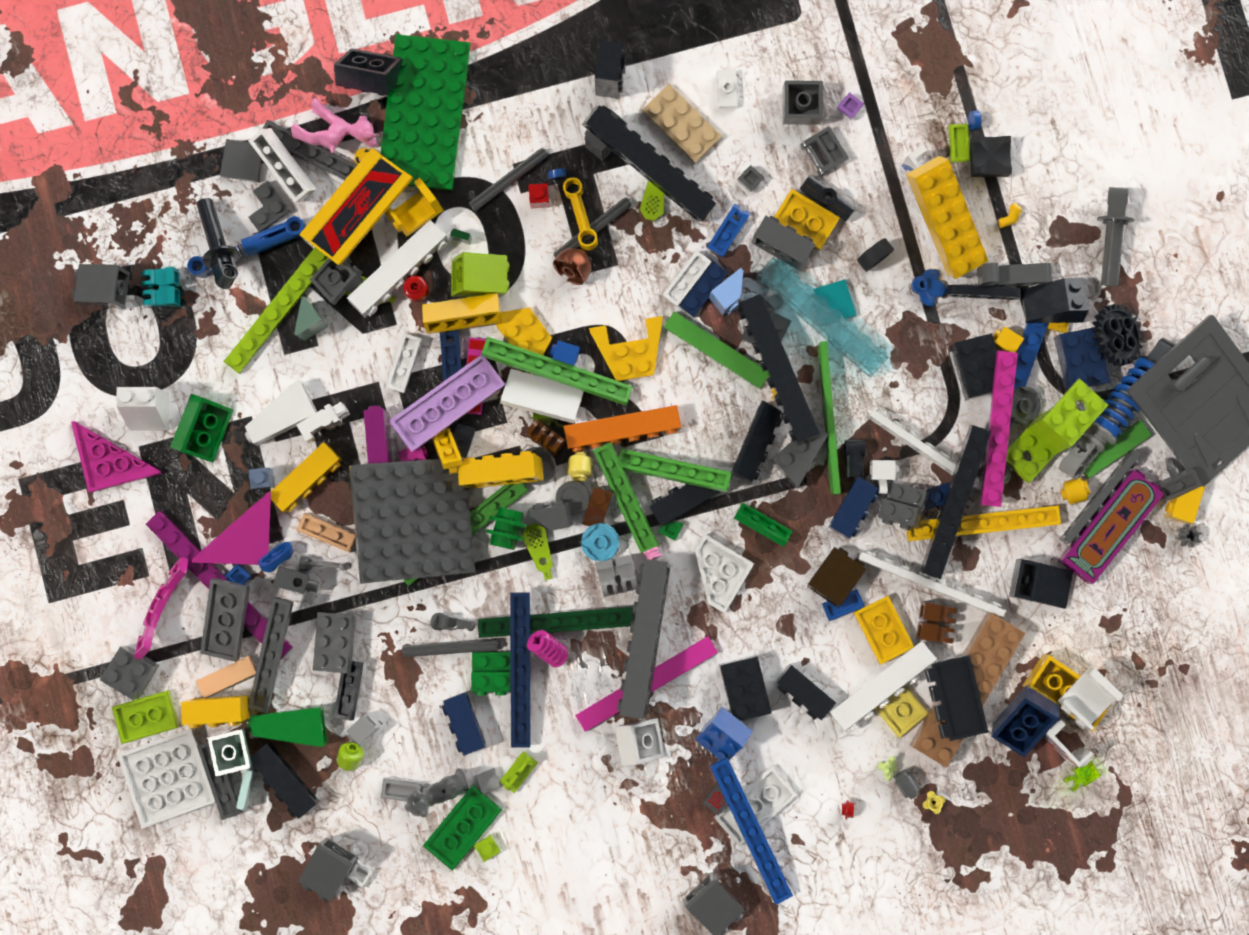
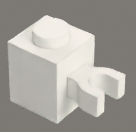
[869,460,899,494]

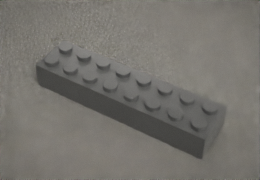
[617,559,671,719]

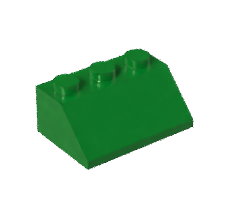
[170,394,234,463]

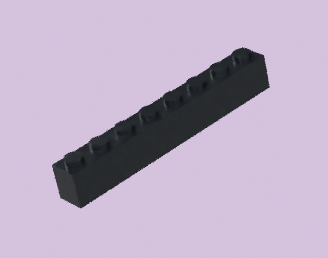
[581,105,716,222]
[737,294,820,445]
[920,425,992,579]

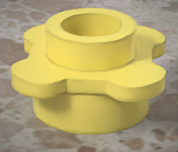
[922,791,945,814]

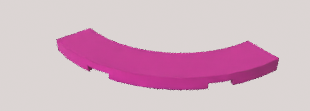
[134,557,188,660]

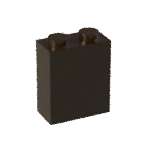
[807,547,866,609]

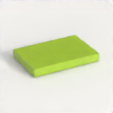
[112,690,179,744]

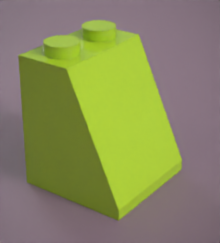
[451,252,509,297]

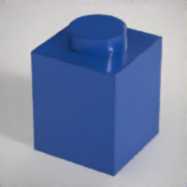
[550,340,580,366]

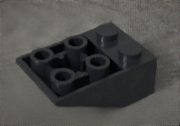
[1009,559,1073,609]

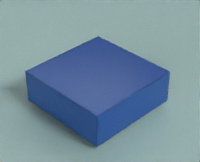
[224,564,252,585]

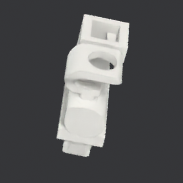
[296,402,351,443]

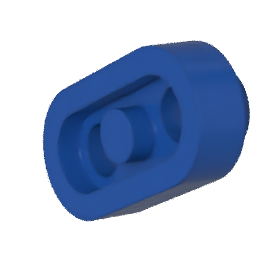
[258,542,294,572]

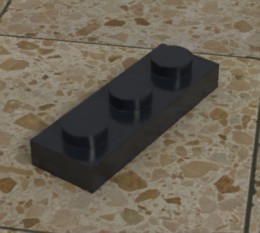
[334,661,364,721]

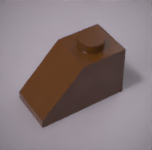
[583,487,613,526]

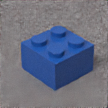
[695,707,753,760]

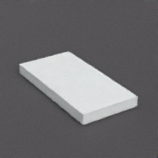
[500,369,584,423]
[714,765,798,847]

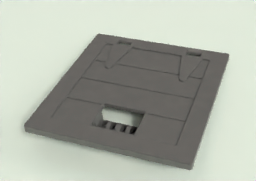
[1126,315,1249,487]

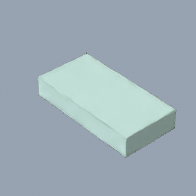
[236,768,256,810]

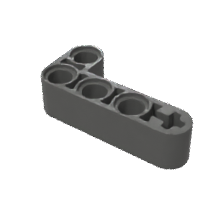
[977,263,1052,287]

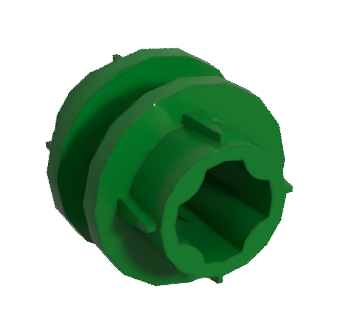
[486,507,527,550]

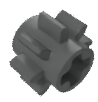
[1175,524,1202,548]

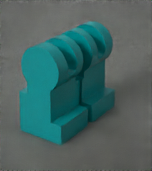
[141,266,181,307]

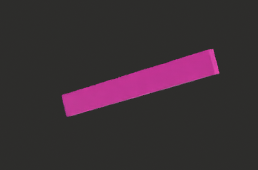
[575,636,718,732]

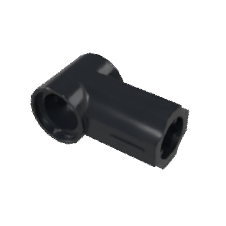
[844,440,865,477]

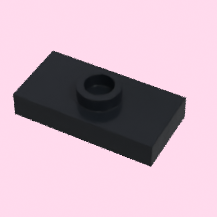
[453,423,476,458]

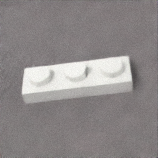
[662,250,712,307]
[386,333,422,394]

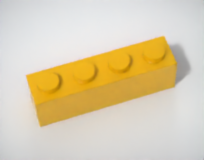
[422,293,502,334]
[271,442,342,513]

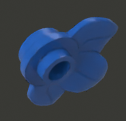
[911,269,947,306]

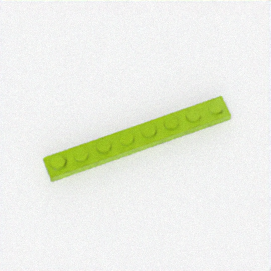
[223,248,329,374]

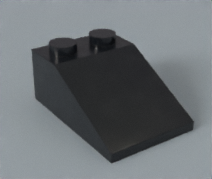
[1021,278,1089,323]

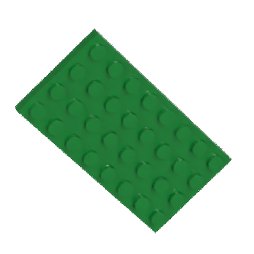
[380,34,471,191]

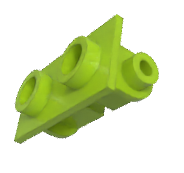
[499,751,538,793]

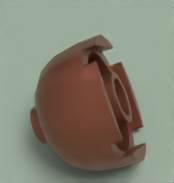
[553,248,592,285]

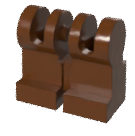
[526,420,567,457]
[916,602,958,644]

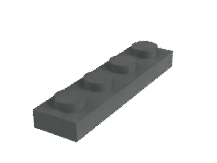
[197,742,242,820]

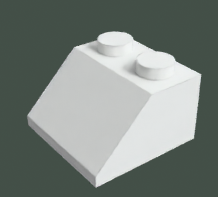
[615,718,664,765]

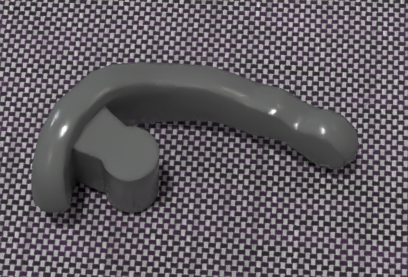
[430,613,475,631]

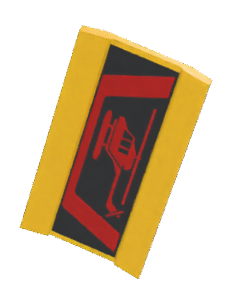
[299,148,413,266]

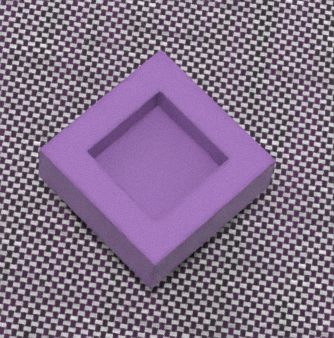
[837,92,864,120]

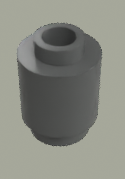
[894,769,921,800]

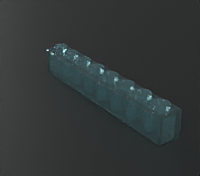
[756,257,889,378]

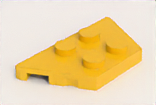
[495,307,552,374]

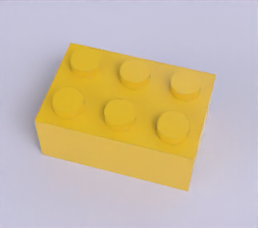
[181,695,250,729]

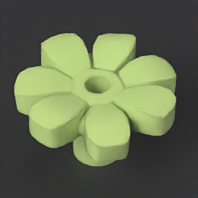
[877,756,897,781]

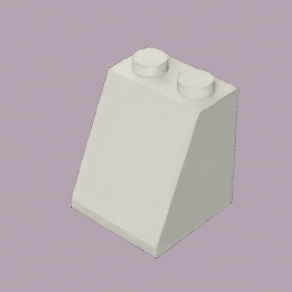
[116,387,169,431]

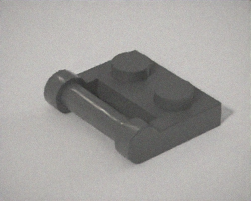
[800,126,849,177]

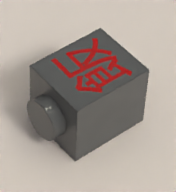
[702,783,727,815]

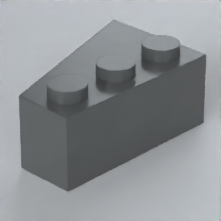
[770,421,828,489]

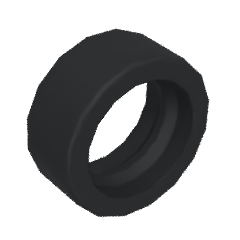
[857,238,894,272]

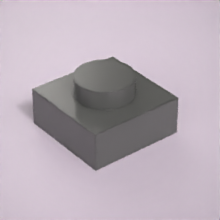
[737,165,764,192]

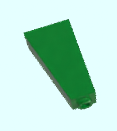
[248,706,328,747]

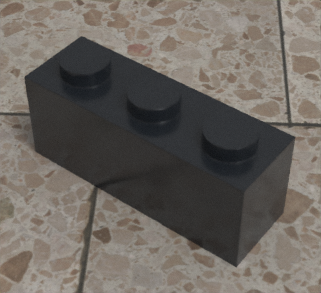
[775,664,836,721]

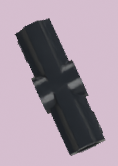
[800,175,856,222]

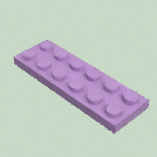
[389,355,505,452]

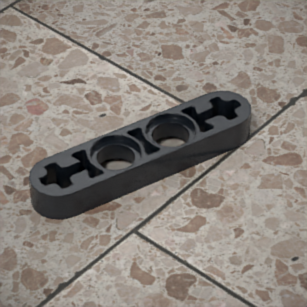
[947,285,1021,300]

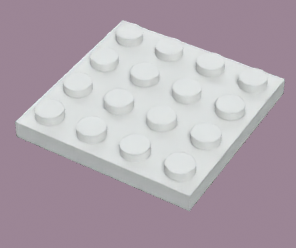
[117,728,215,829]

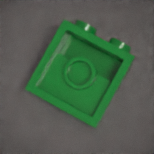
[471,652,511,696]

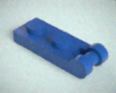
[707,204,751,258]

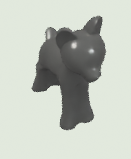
[404,768,469,817]

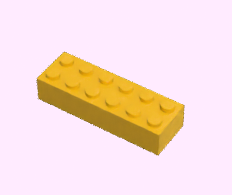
[906,156,989,279]

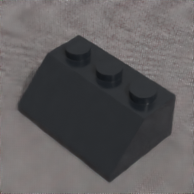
[334,48,402,96]

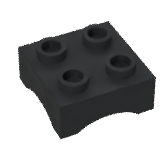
[970,136,1012,177]

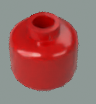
[403,276,429,302]

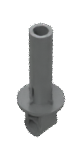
[1097,187,1135,287]

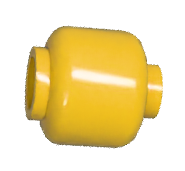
[1060,478,1091,505]

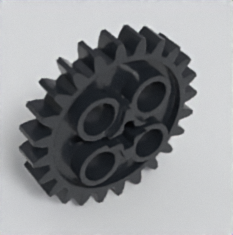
[1091,304,1143,366]

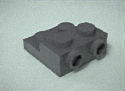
[310,257,364,305]
[878,482,929,531]

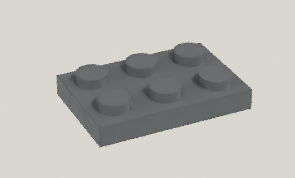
[312,612,356,673]

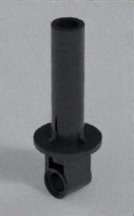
[196,198,239,289]

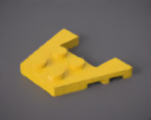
[589,316,663,382]

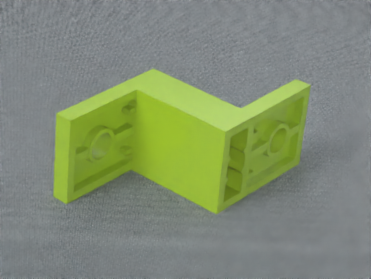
[1006,378,1108,483]

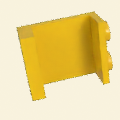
[385,178,444,237]

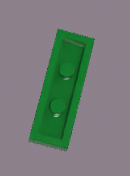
[734,502,792,547]

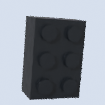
[594,40,626,99]
[950,333,997,401]
[719,655,772,721]

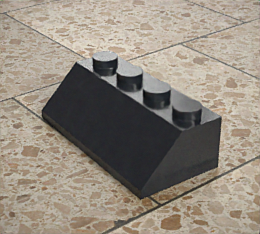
[731,400,783,483]

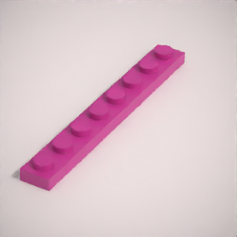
[980,351,1018,507]

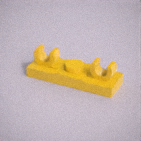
[432,428,463,474]

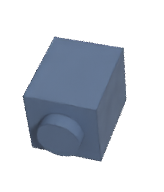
[249,467,275,490]

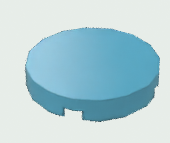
[581,523,620,561]

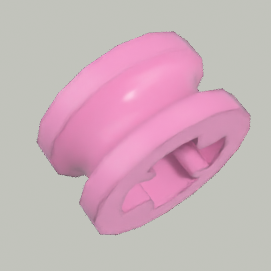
[643,547,662,560]

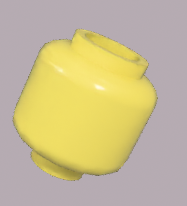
[567,452,593,481]

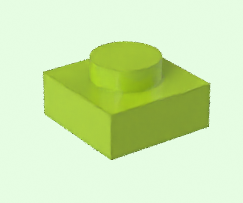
[474,834,501,862]

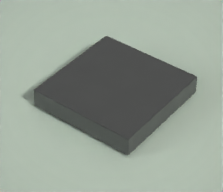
[220,139,262,183]

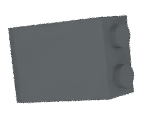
[72,264,130,310]
[298,837,359,901]
[683,872,745,935]

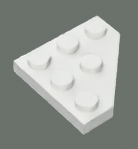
[695,534,754,613]

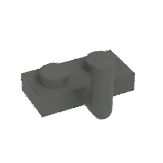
[1157,458,1202,501]

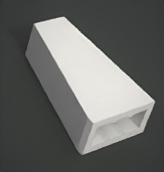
[245,379,317,445]

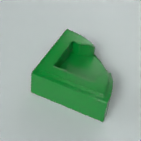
[658,522,684,541]

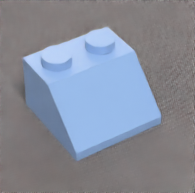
[709,268,743,316]

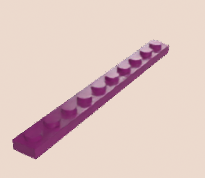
[146,511,293,659]

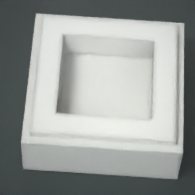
[347,860,375,888]

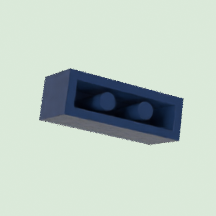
[828,477,879,539]
[441,691,487,756]

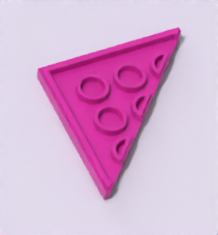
[71,421,162,493]
[192,492,271,565]

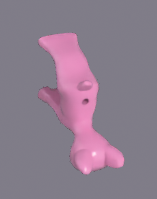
[291,98,378,153]

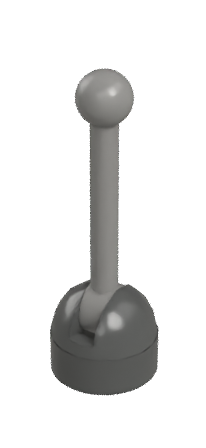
[299,556,347,571]

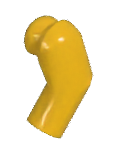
[998,203,1022,228]

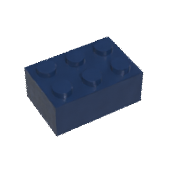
[1054,327,1110,391]
[991,685,1060,757]

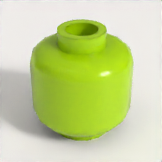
[336,742,364,771]

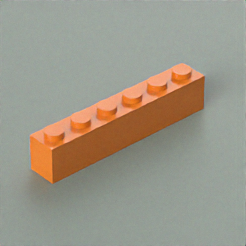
[564,405,681,452]

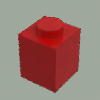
[528,183,550,209]

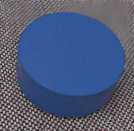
[968,110,982,130]
[548,168,567,180]

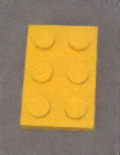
[774,188,840,251]
[853,595,914,665]

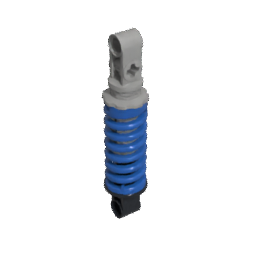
[1059,338,1176,480]

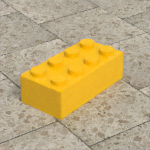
[458,451,544,489]
[1022,654,1113,732]

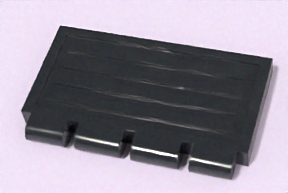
[924,655,989,741]

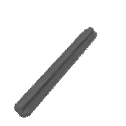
[469,148,548,211]
[553,197,631,258]
[403,639,499,657]

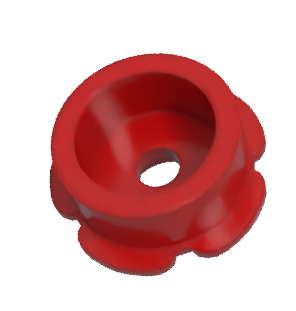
[841,800,854,820]

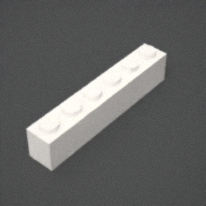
[347,220,447,318]
[830,641,937,733]

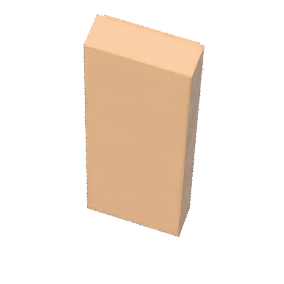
[296,513,356,553]
[196,656,256,698]

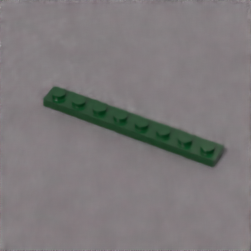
[477,607,633,638]

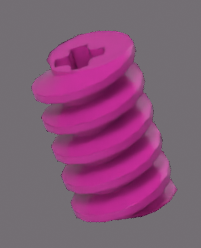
[527,630,568,668]

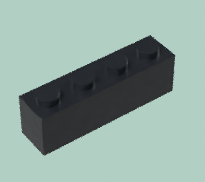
[649,467,722,527]
[250,742,320,819]

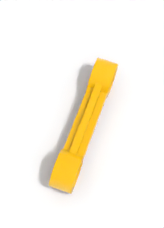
[563,178,598,251]

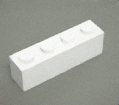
[248,128,317,202]

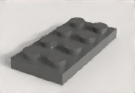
[200,578,250,662]

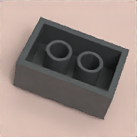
[751,215,816,271]

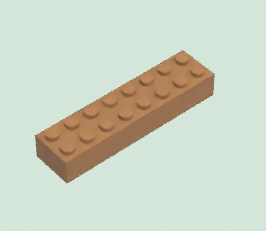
[909,612,1025,768]

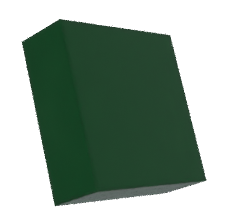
[450,229,472,245]

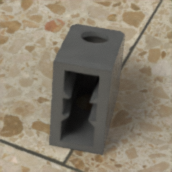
[273,566,320,594]

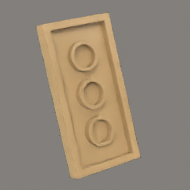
[642,84,722,164]

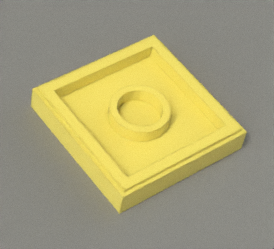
[875,686,929,738]

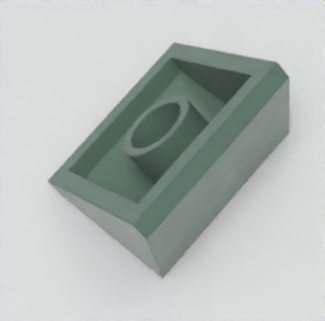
[294,297,328,341]
[208,729,252,776]

